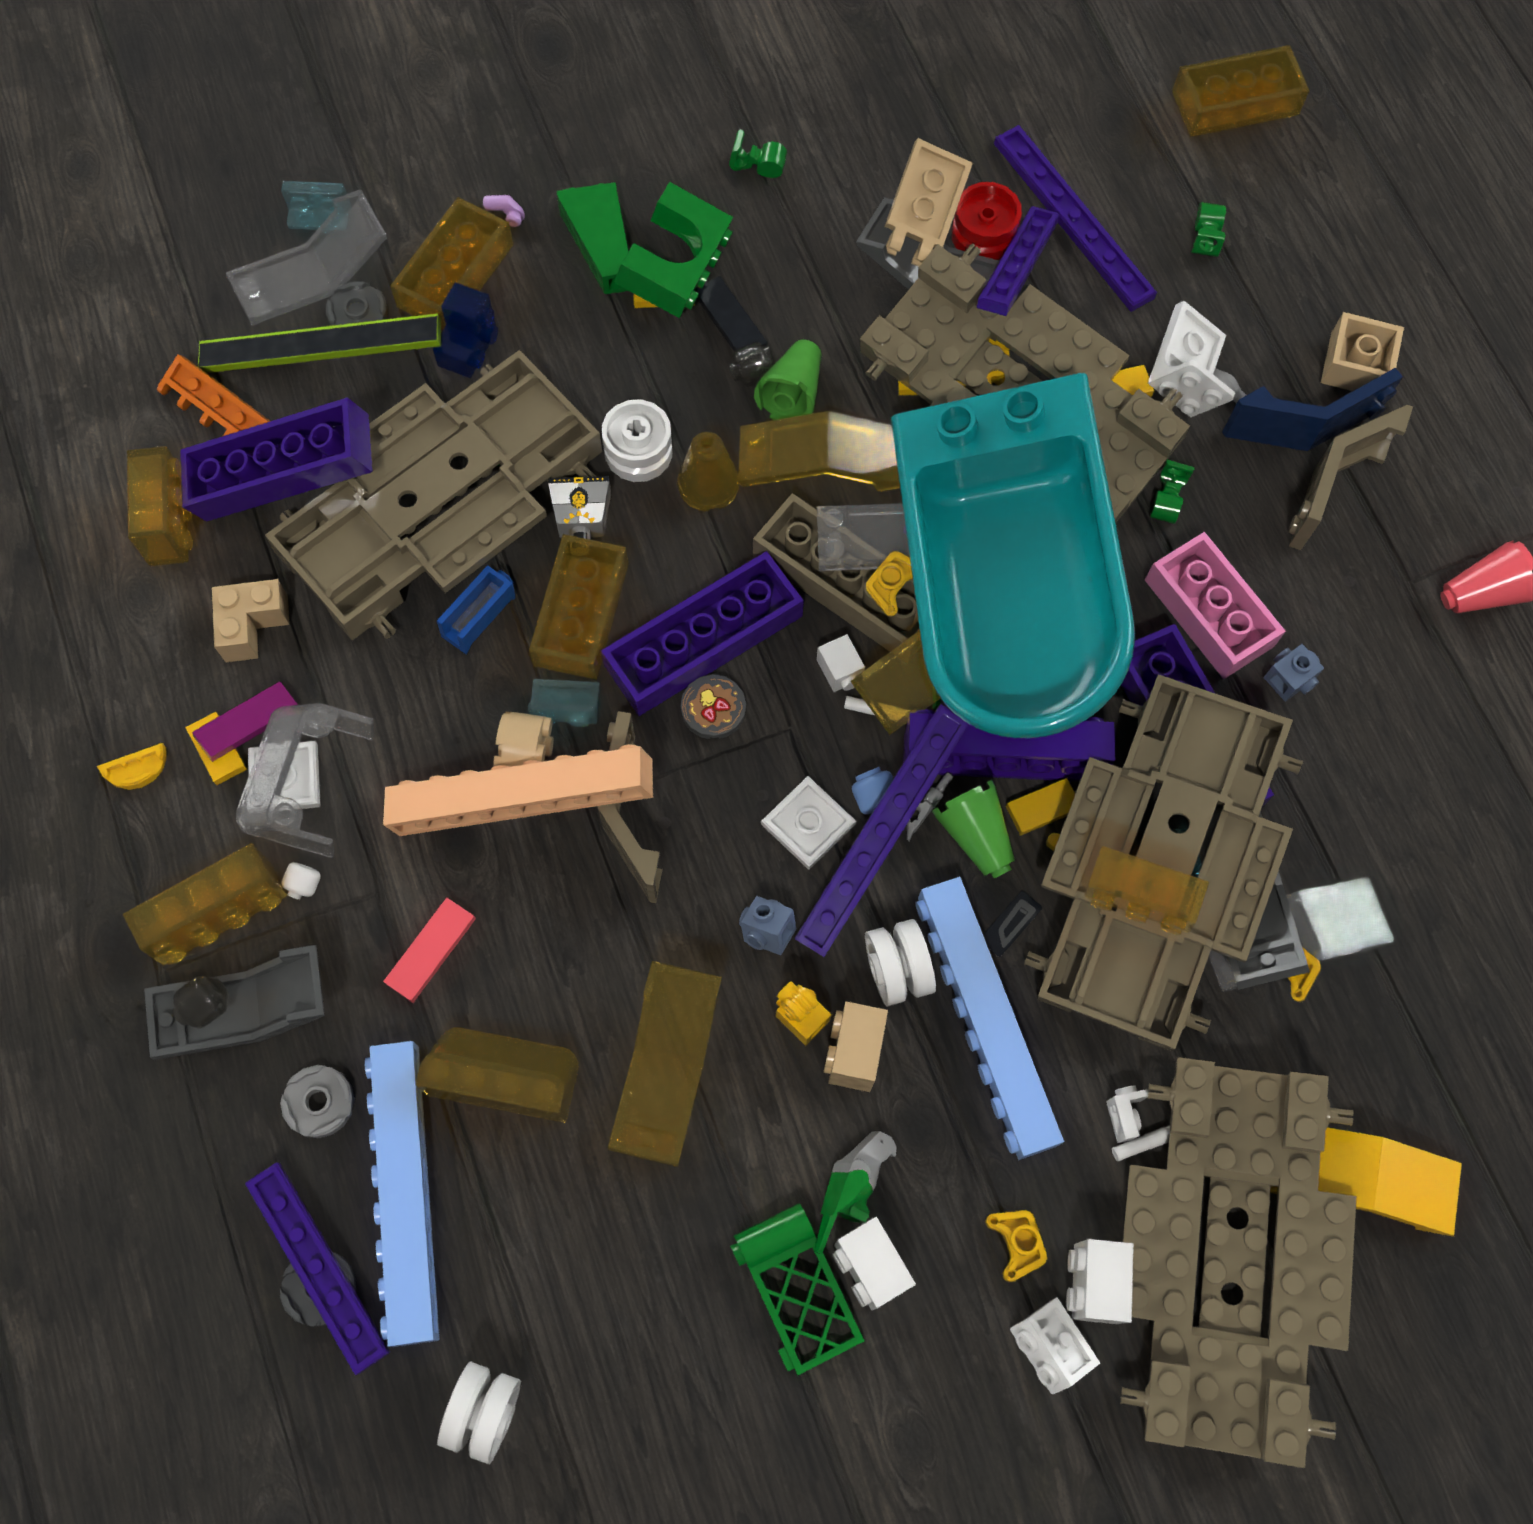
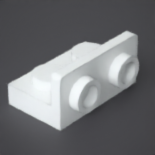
[1010,1297,1100,1394]

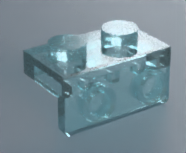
[528,679,600,727]

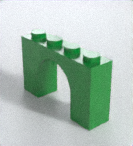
[614,182,733,318]

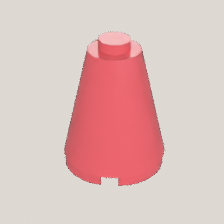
[1440,540,1533,613]

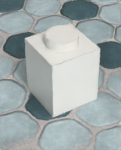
[817,634,865,692]

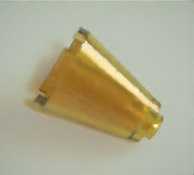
[677,432,740,511]

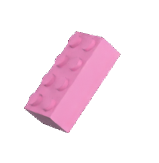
[1145,532,1286,679]

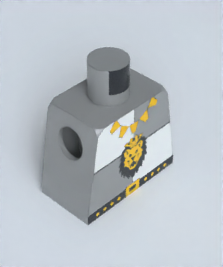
[548,476,611,552]

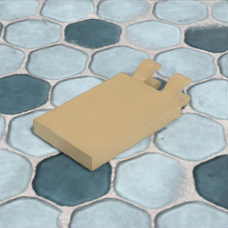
[884,138,973,267]

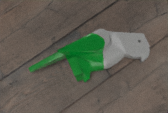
[814,1131,897,1254]

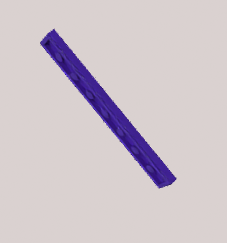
[994,125,1157,312]
[795,704,969,957]

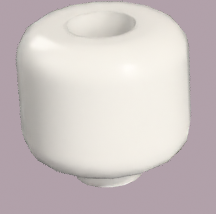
[281,862,321,900]

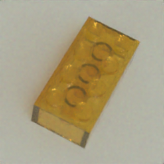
[1172,45,1310,137]
[390,197,513,333]
[529,534,628,680]
[123,843,288,966]

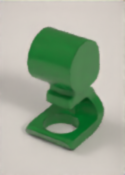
[729,129,787,178]
[1191,202,1226,257]
[1150,460,1195,524]

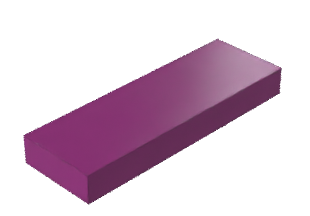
[192,682,299,762]

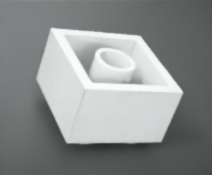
[832,1217,916,1311]
[1066,1239,1133,1324]

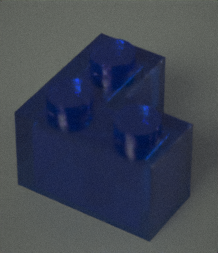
[433,282,498,379]

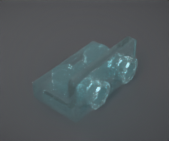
[281,181,351,231]

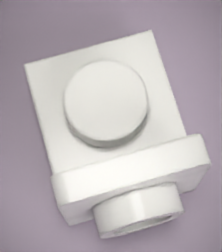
[1106,1085,1148,1143]

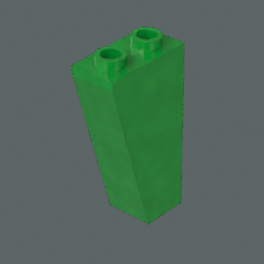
[556,182,628,294]

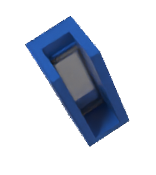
[437,565,516,655]

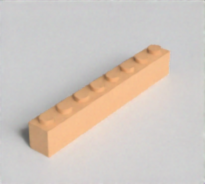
[383,745,653,836]

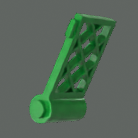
[730,1203,864,1375]

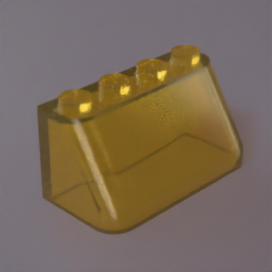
[415,1027,578,1123]

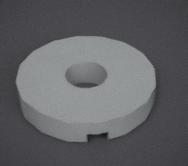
[280,1065,355,1138]

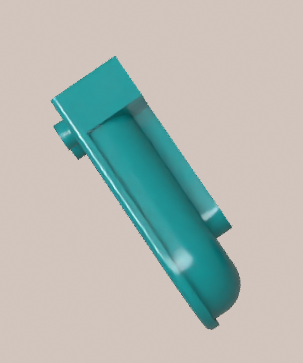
[891,373,1135,738]

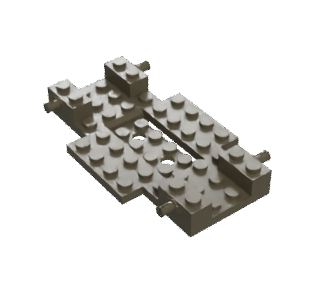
[860,244,1190,523]
[265,350,602,641]
[1024,674,1303,1052]
[1121,1057,1357,1468]

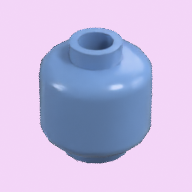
[851,767,893,815]

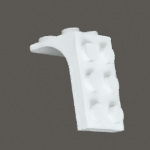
[1148,301,1235,417]

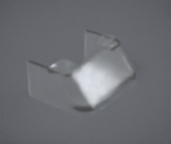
[236,703,374,858]

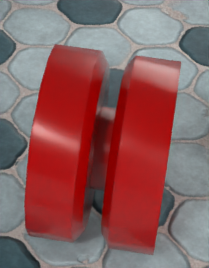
[951,182,1022,260]

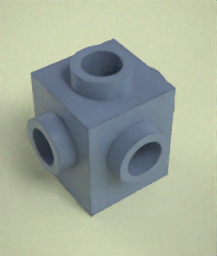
[1264,644,1324,702]
[739,896,796,955]

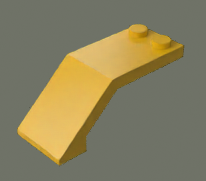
[1270,1128,1462,1237]

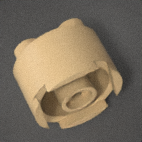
[494,712,554,767]

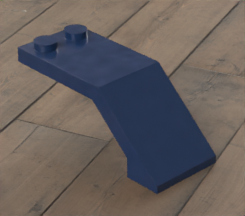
[1222,368,1403,451]

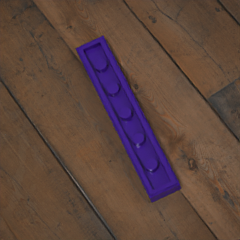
[977,206,1059,316]
[245,1162,391,1375]

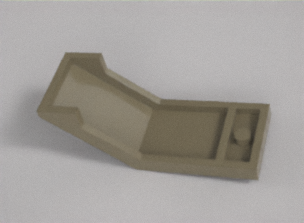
[1288,405,1413,550]
[598,711,663,903]

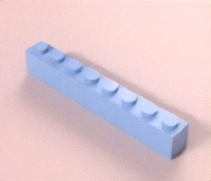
[916,877,1064,1160]
[365,1041,440,1347]

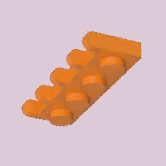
[157,354,270,436]

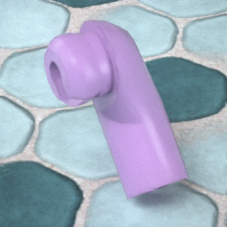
[483,195,525,227]

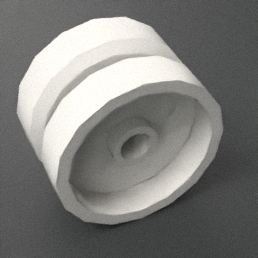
[602,399,673,482]
[865,919,936,1007]
[437,1362,521,1465]

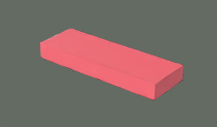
[383,898,476,1003]

